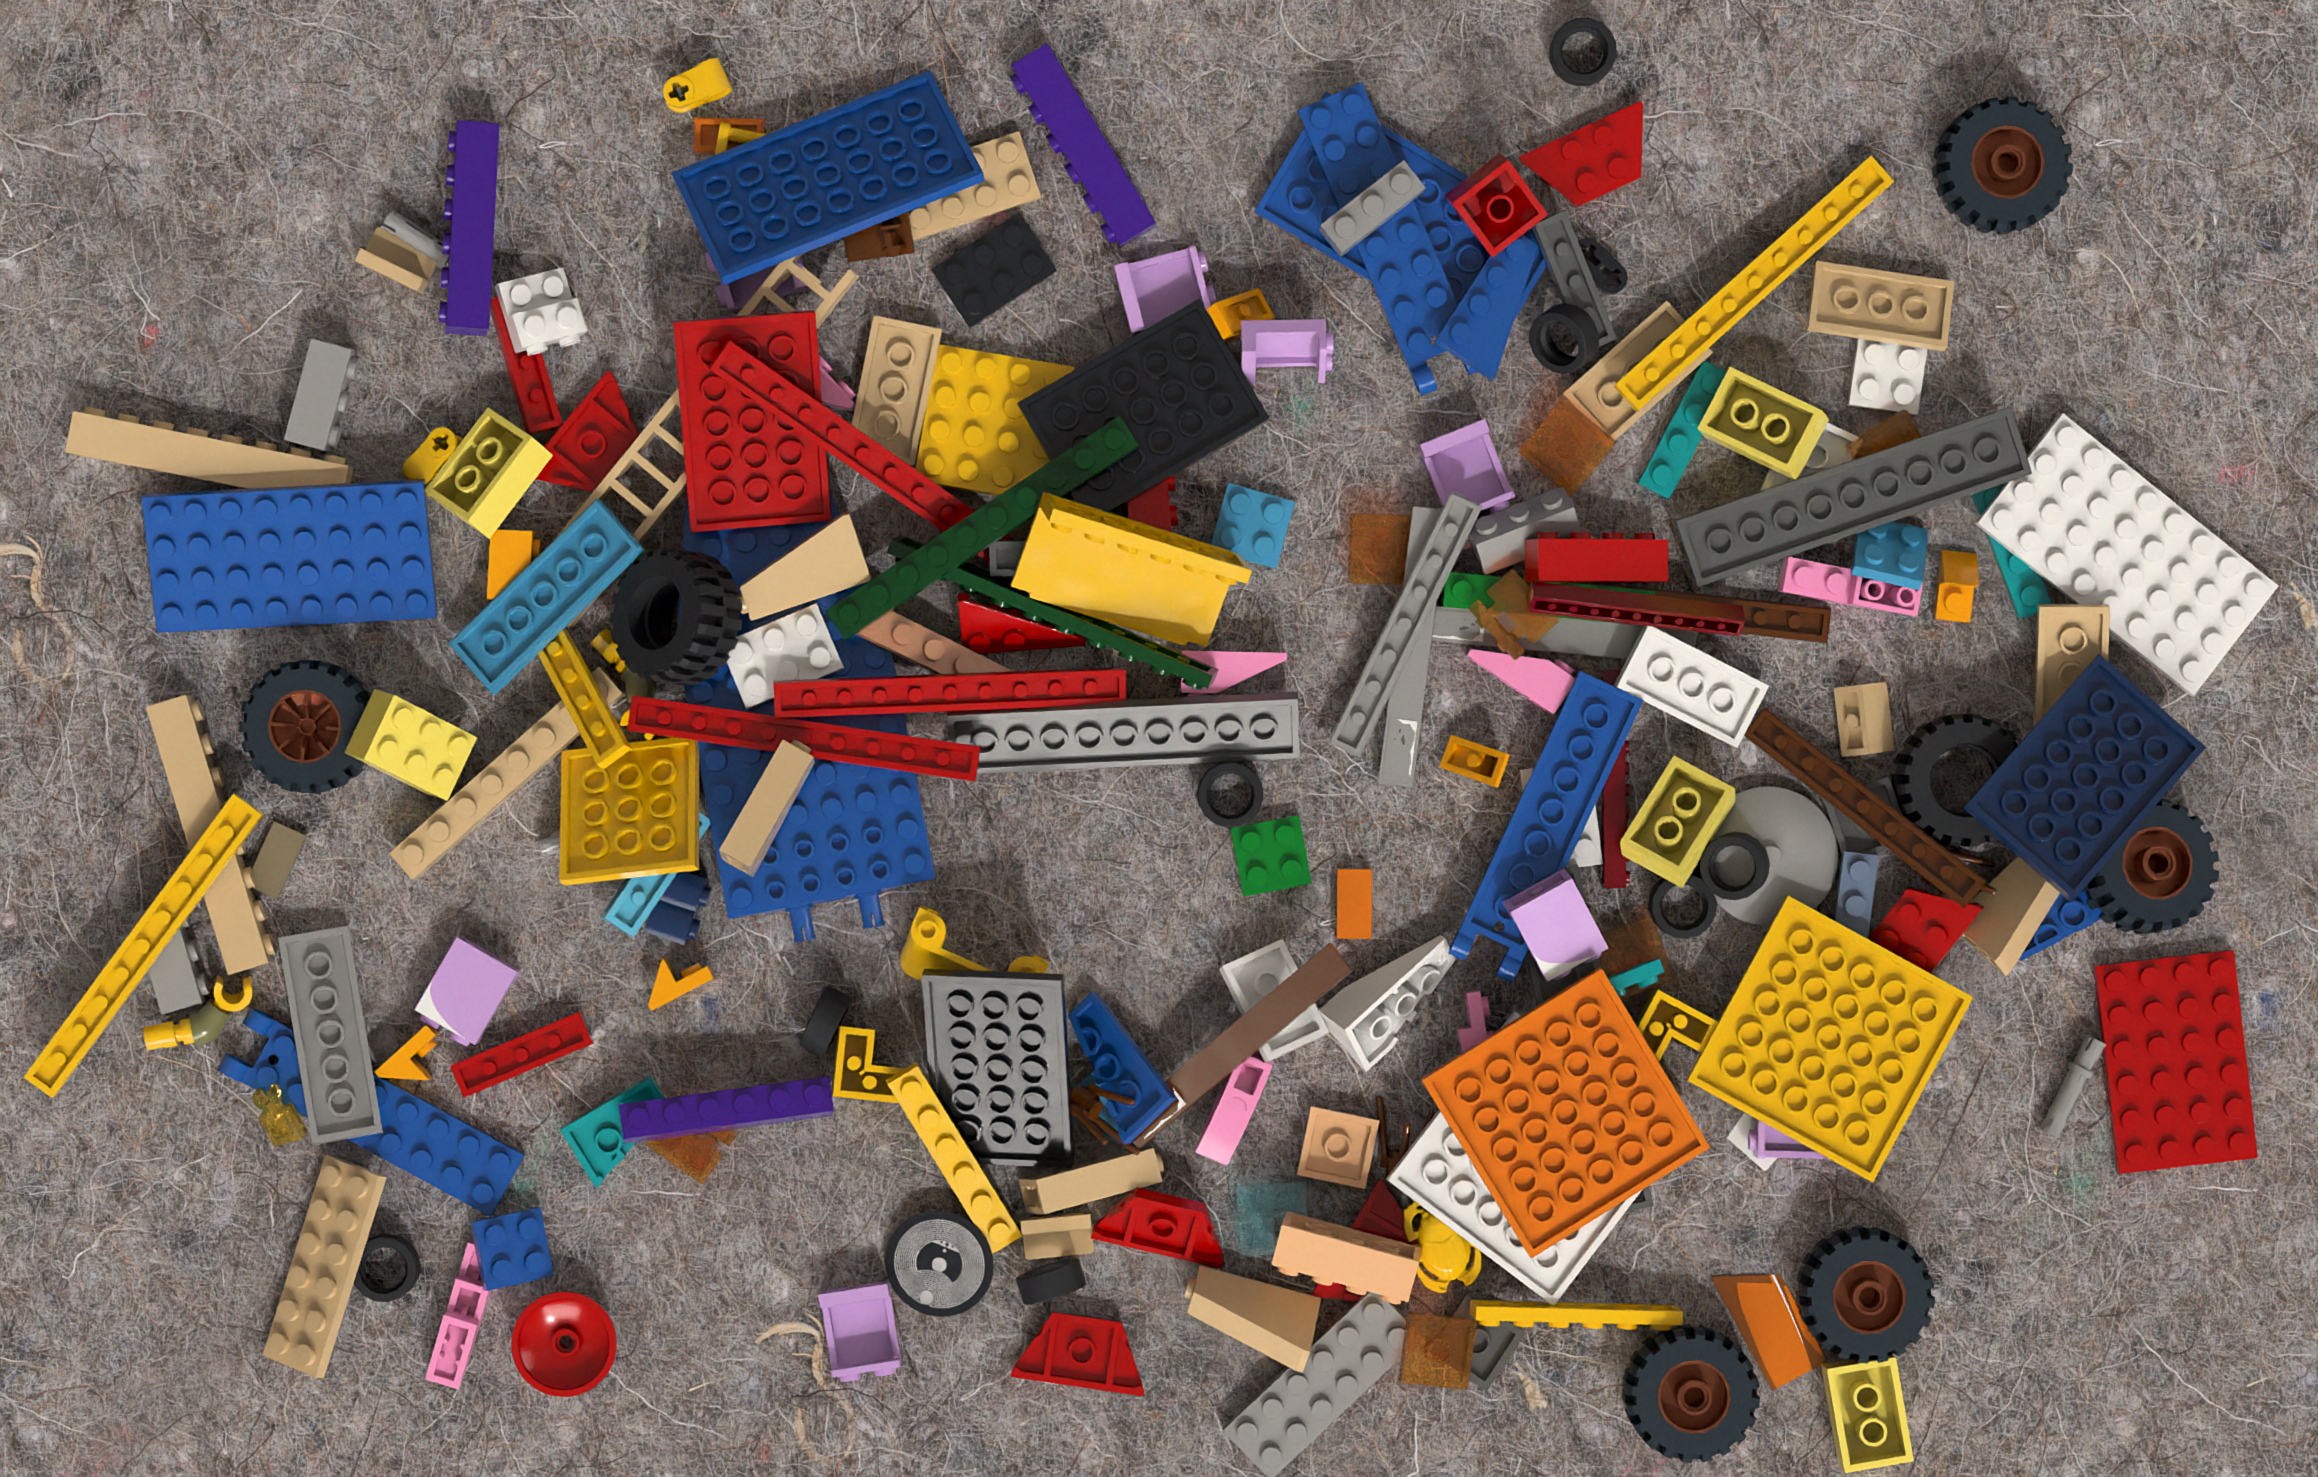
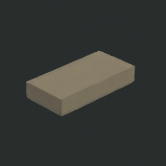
[252,821,307,899]

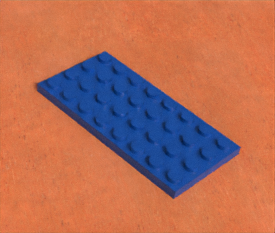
[671,70,985,285]
[1254,92,1547,320]
[141,479,438,633]

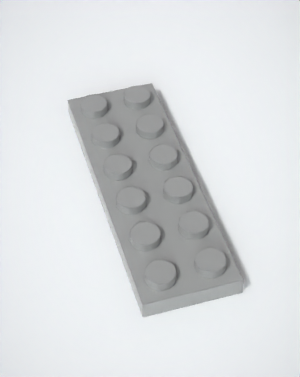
[278,925,383,1145]
[1222,1291,1423,1477]

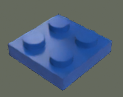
[470,1207,554,1291]

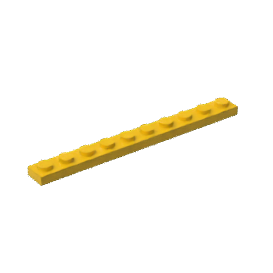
[1614,156,1894,412]
[24,793,264,1098]

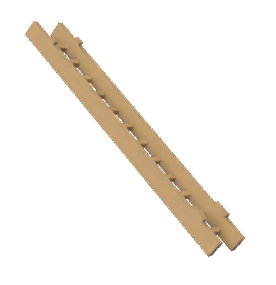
[554,253,860,627]

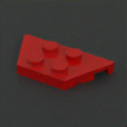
[1518,101,1643,208]
[535,370,640,493]
[1868,887,1984,974]
[1311,1179,1418,1301]
[1091,1187,1224,1269]
[1010,1311,1144,1397]

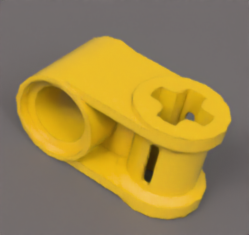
[663,58,733,113]
[402,427,463,497]

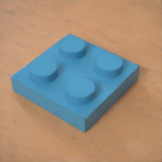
[1211,483,1295,569]
[1851,521,1928,590]

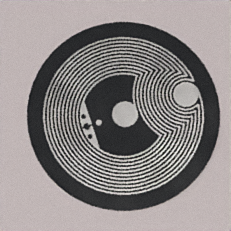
[885,1211,994,1317]

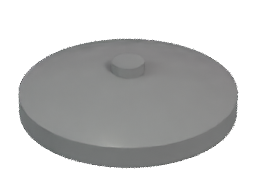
[1698,786,1838,926]

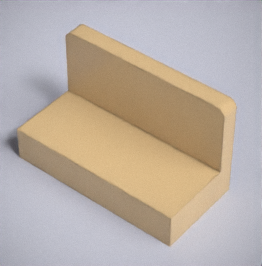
[355,227,437,295]
[1834,682,1894,757]
[1020,1211,1094,1260]

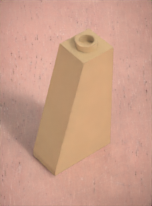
[737,511,872,621]
[719,740,815,877]
[1961,856,2060,976]
[1018,1148,1164,1214]
[1184,1265,1321,1373]

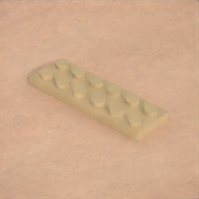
[263,1155,387,1378]

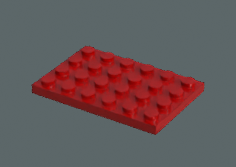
[673,310,831,532]
[2093,950,2258,1174]

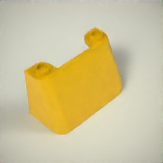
[900,905,1050,981]

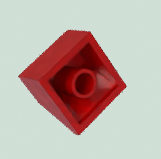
[1444,153,1548,258]

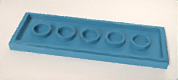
[448,498,645,695]

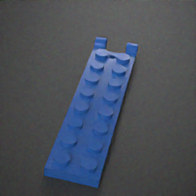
[1297,82,1478,396]
[1448,671,1644,983]
[217,1007,526,1217]

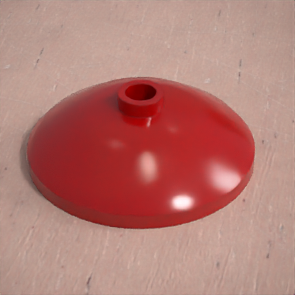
[511,1291,617,1397]

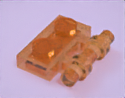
[1468,569,1559,660]
[645,1095,737,1185]

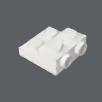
[495,267,587,356]

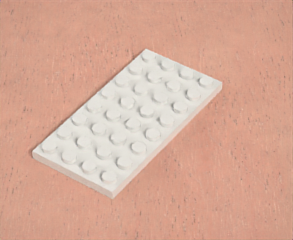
[1975,413,2278,696]

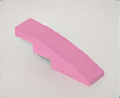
[425,1239,491,1390]

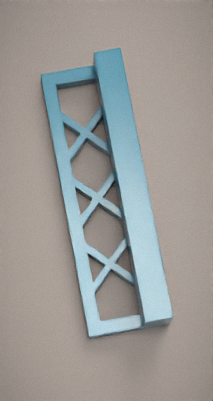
[600,812,710,938]

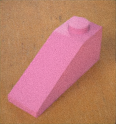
[1465,649,1575,715]
[1181,650,1287,697]

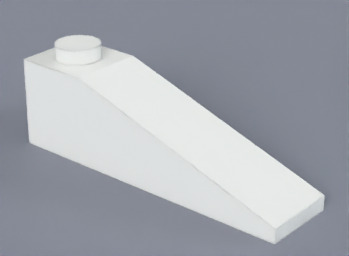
[1319,935,1456,1072]

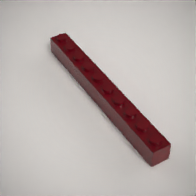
[1526,581,1745,636]
[1601,670,1630,888]

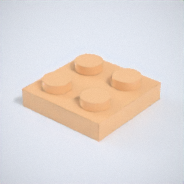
[1297,1106,1380,1189]

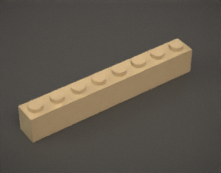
[65,407,354,489]
[389,667,626,880]
[146,695,277,975]

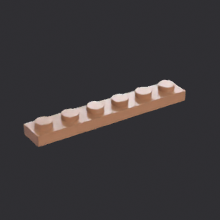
[856,611,1012,674]

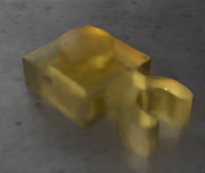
[251,1084,308,1147]

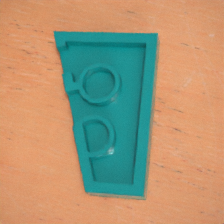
[560,1075,665,1188]

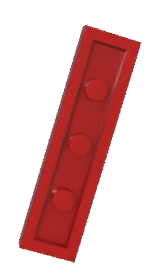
[490,297,563,435]
[450,1011,594,1098]

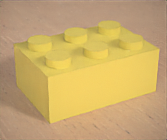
[1697,367,1829,480]
[425,407,553,539]
[344,689,477,801]
[1620,756,1736,888]
[1821,1355,1914,1473]

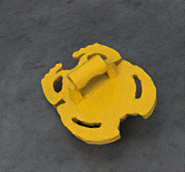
[1403,1201,1482,1293]

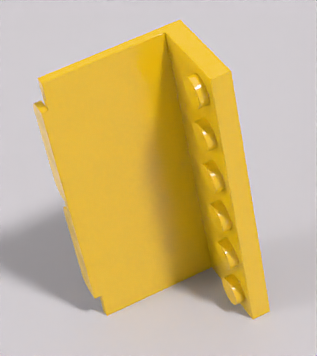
[1010,492,1252,647]

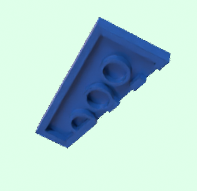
[1434,235,1539,381]
[2019,890,2102,961]
[1068,992,1177,1144]

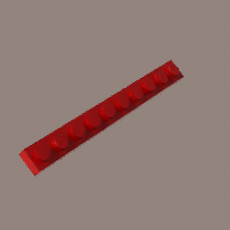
[707,339,1013,564]
[773,667,1126,718]
[627,695,981,782]

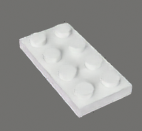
[1613,626,1769,748]

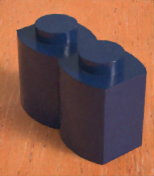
[645,871,712,945]

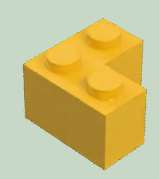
[1635,988,1719,1062]
[831,1026,905,1103]

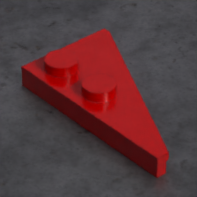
[958,593,1085,654]

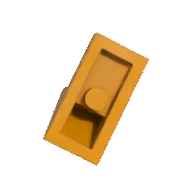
[1207,288,1275,343]
[1933,550,1979,623]
[1439,735,1510,788]
[648,956,716,1011]
[374,1025,440,1080]

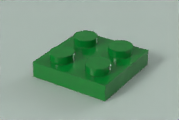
[1230,815,1312,897]

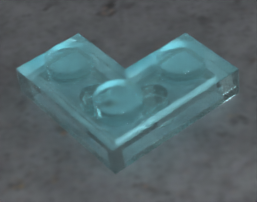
[1235,1180,1308,1256]

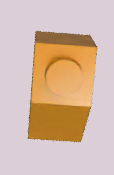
[487,529,542,600]

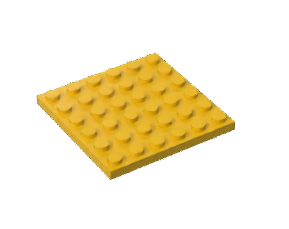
[1686,896,1973,1182]

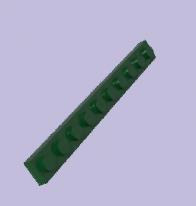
[825,416,1139,641]
[887,534,1219,689]

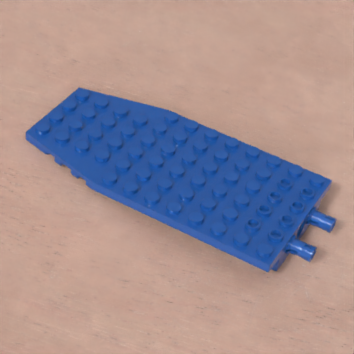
[677,490,936,943]

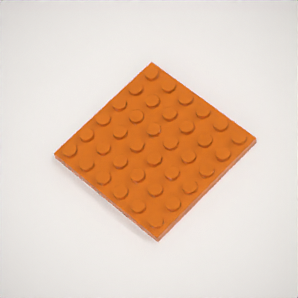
[1420,967,1710,1259]

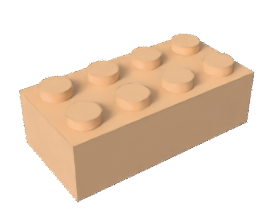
[1271,1211,1422,1304]

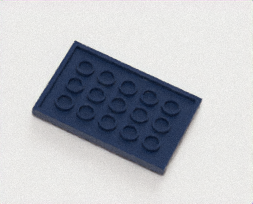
[1963,654,2206,902]

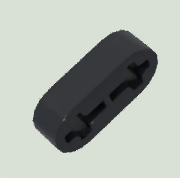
[1578,238,1628,295]

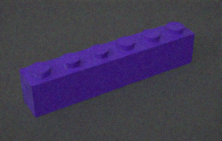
[1009,43,1156,248]
[438,120,500,337]
[619,1076,834,1144]

